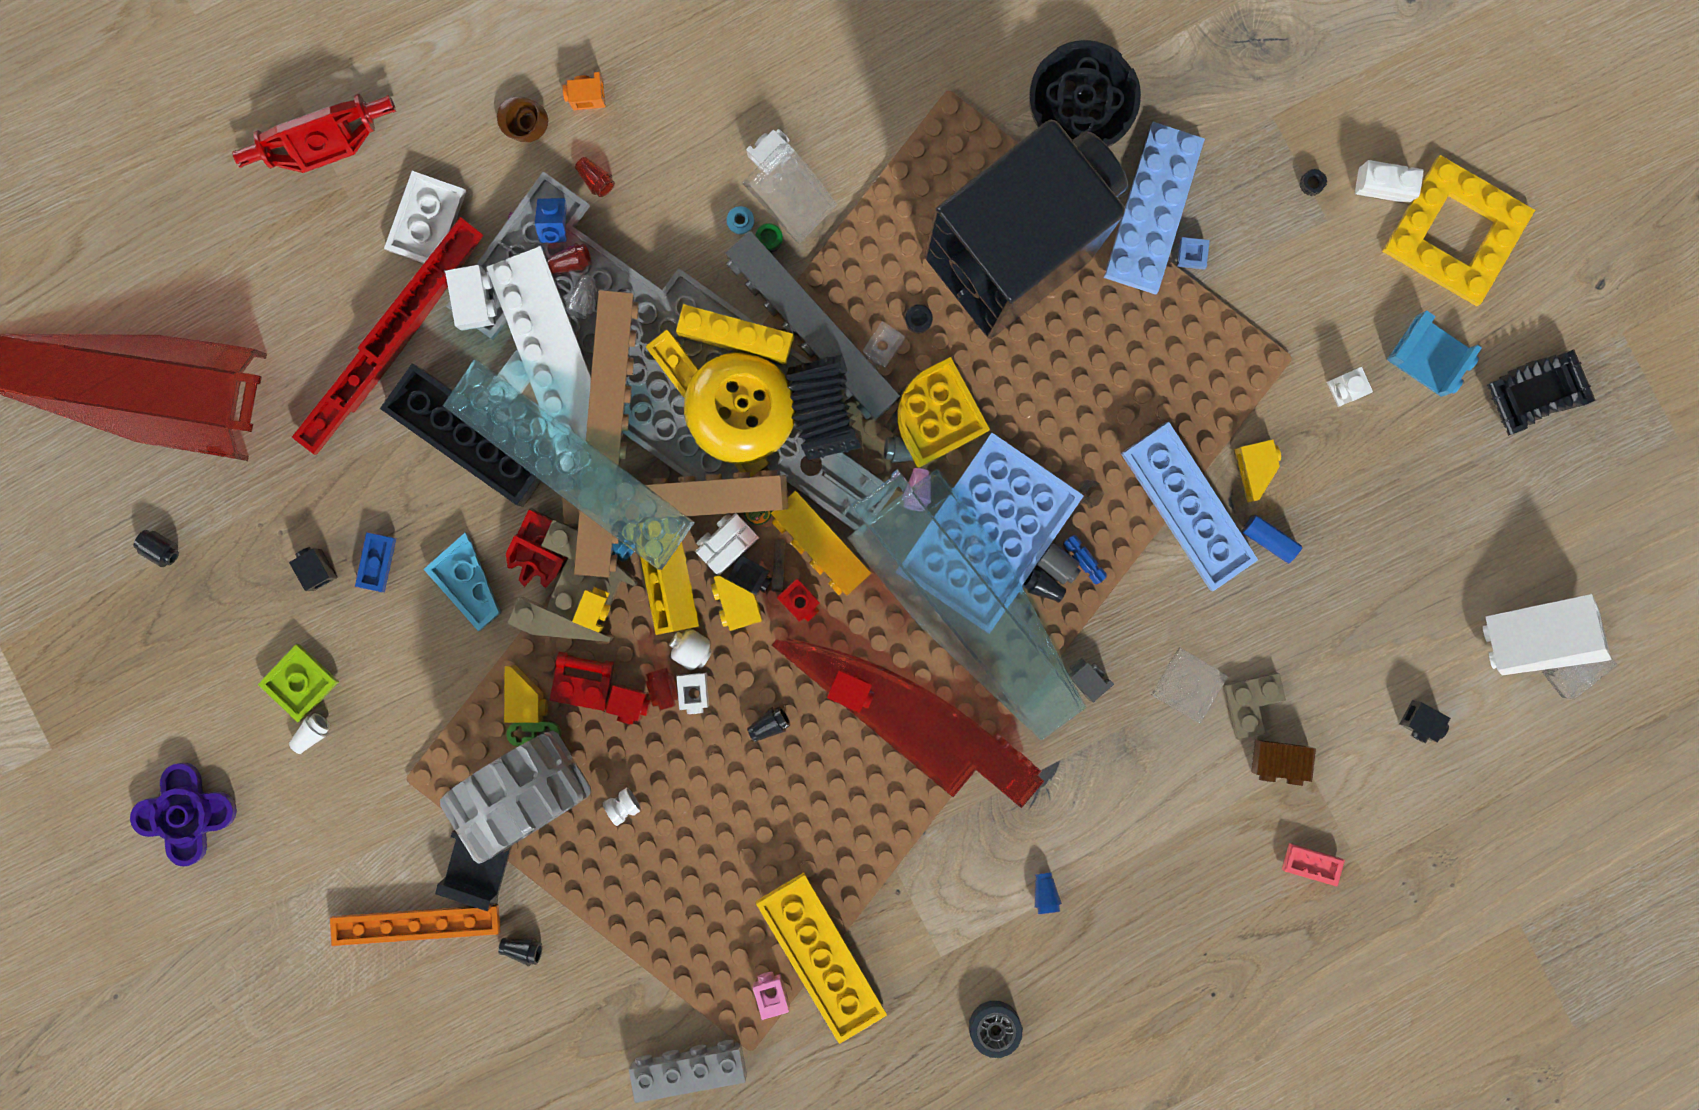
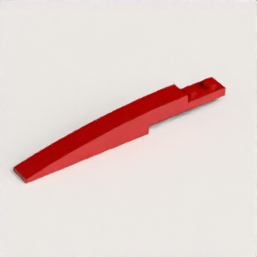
[292,217,484,455]

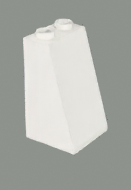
[1483,594,1612,675]

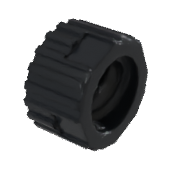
[1300,169,1327,196]

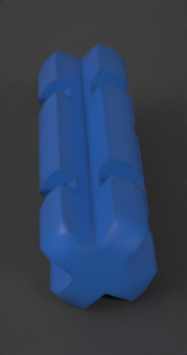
[1063,535,1107,584]

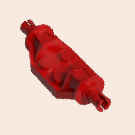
[232,94,396,173]

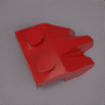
[506,508,568,588]

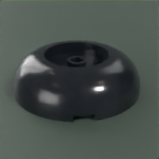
[1029,40,1141,147]

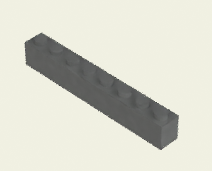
[725,231,900,421]

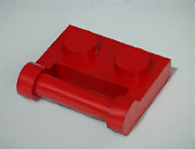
[549,651,614,711]

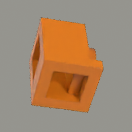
[563,72,606,110]

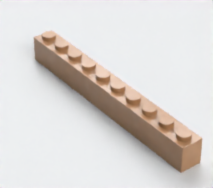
[574,290,639,578]

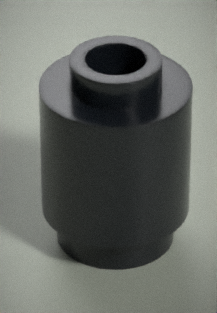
[133,530,179,567]

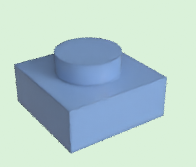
[1177,237,1210,270]

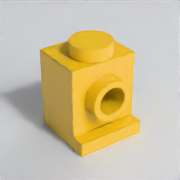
[572,587,611,633]

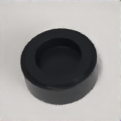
[905,304,933,334]

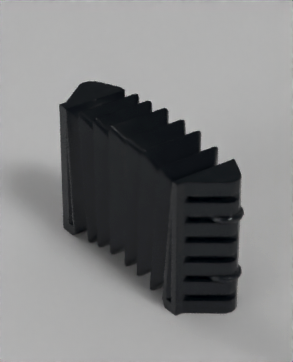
[1487,349,1595,436]
[786,354,862,460]

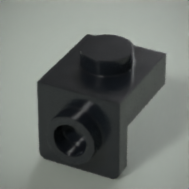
[728,555,772,596]

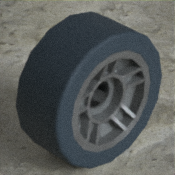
[969,1001,1023,1058]

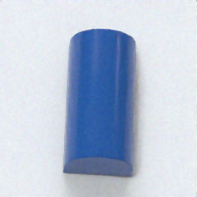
[1242,515,1302,564]

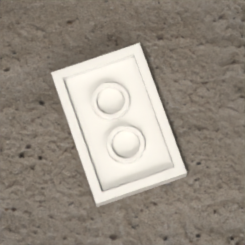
[384,171,466,263]

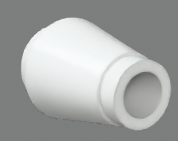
[289,713,330,754]

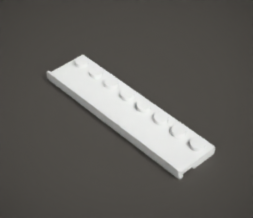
[486,245,591,477]

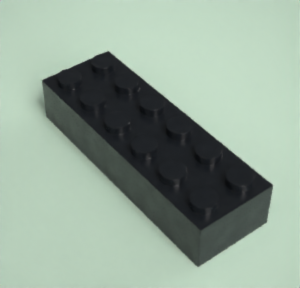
[380,363,555,507]

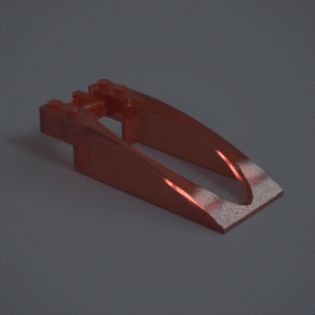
[772,636,1044,808]

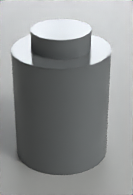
[1037,543,1081,585]

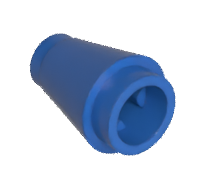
[1034,872,1062,914]

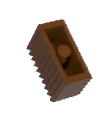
[1251,740,1316,786]

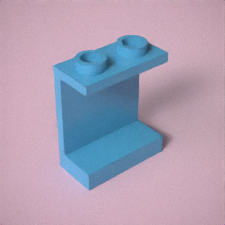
[1387,310,1482,397]

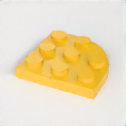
[898,357,990,468]

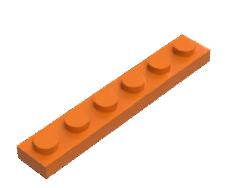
[330,904,501,946]

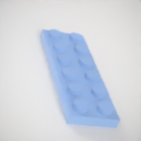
[1104,122,1205,295]
[1121,422,1258,591]

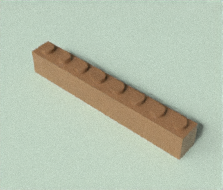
[562,470,788,524]

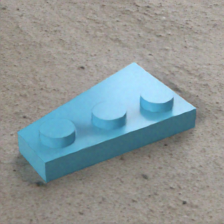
[424,532,501,631]

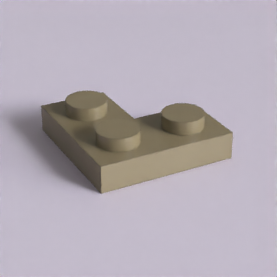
[1223,673,1286,740]

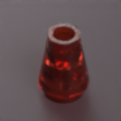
[575,157,615,197]
[547,243,592,274]

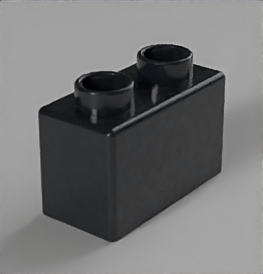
[925,120,1128,339]

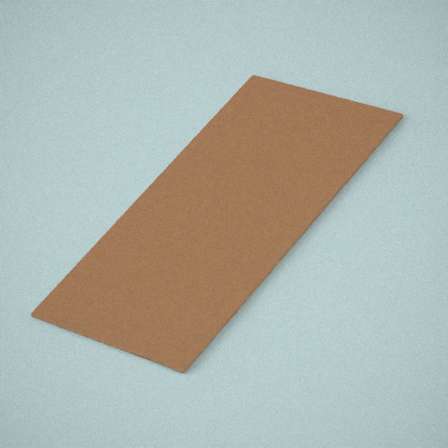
[407,91,1292,1051]

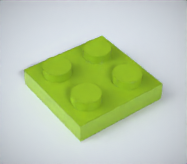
[258,644,339,723]

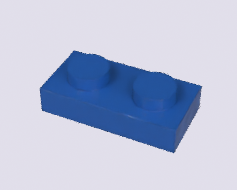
[355,532,397,592]

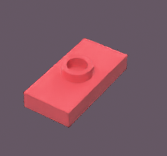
[1282,843,1345,887]

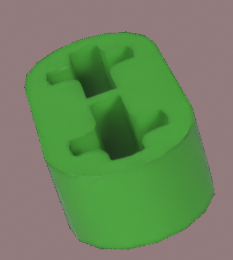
[506,721,562,747]

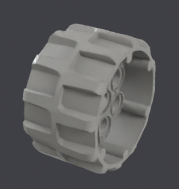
[440,731,591,863]

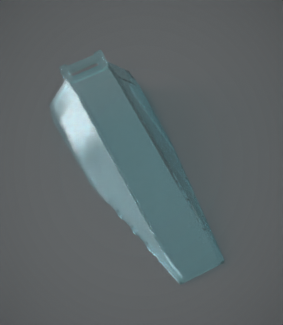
[848,469,1086,740]

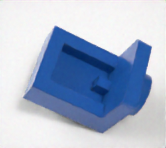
[535,198,567,243]

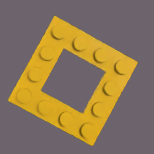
[1382,155,1535,306]

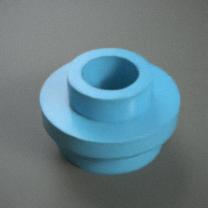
[727,206,754,235]

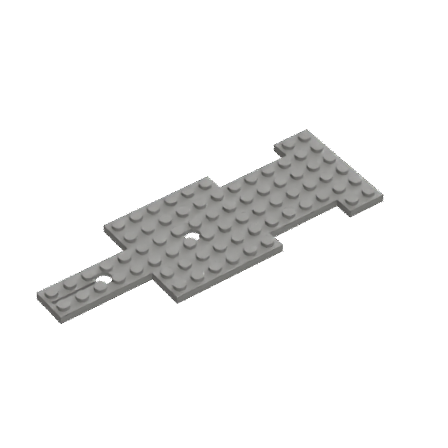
[446,172,895,536]

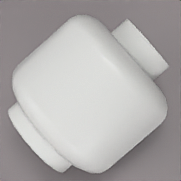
[669,629,712,670]

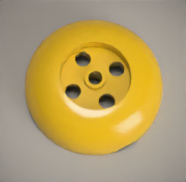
[683,352,796,464]

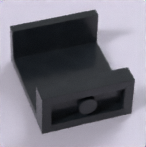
[435,830,512,911]

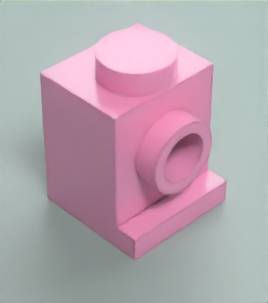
[753,972,790,1020]

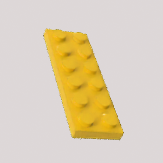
[755,872,887,1044]

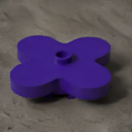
[130,762,237,867]

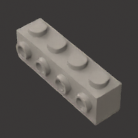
[629,1040,747,1103]

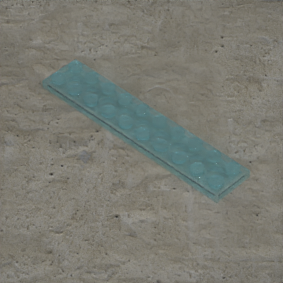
[443,359,695,570]

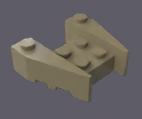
[507,520,638,642]

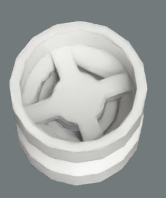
[603,788,641,826]

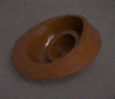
[497,97,548,142]

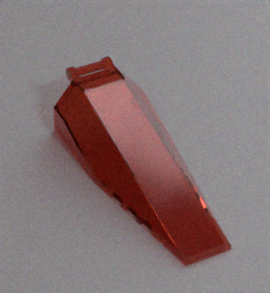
[0,334,267,461]

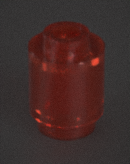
[645,668,678,711]

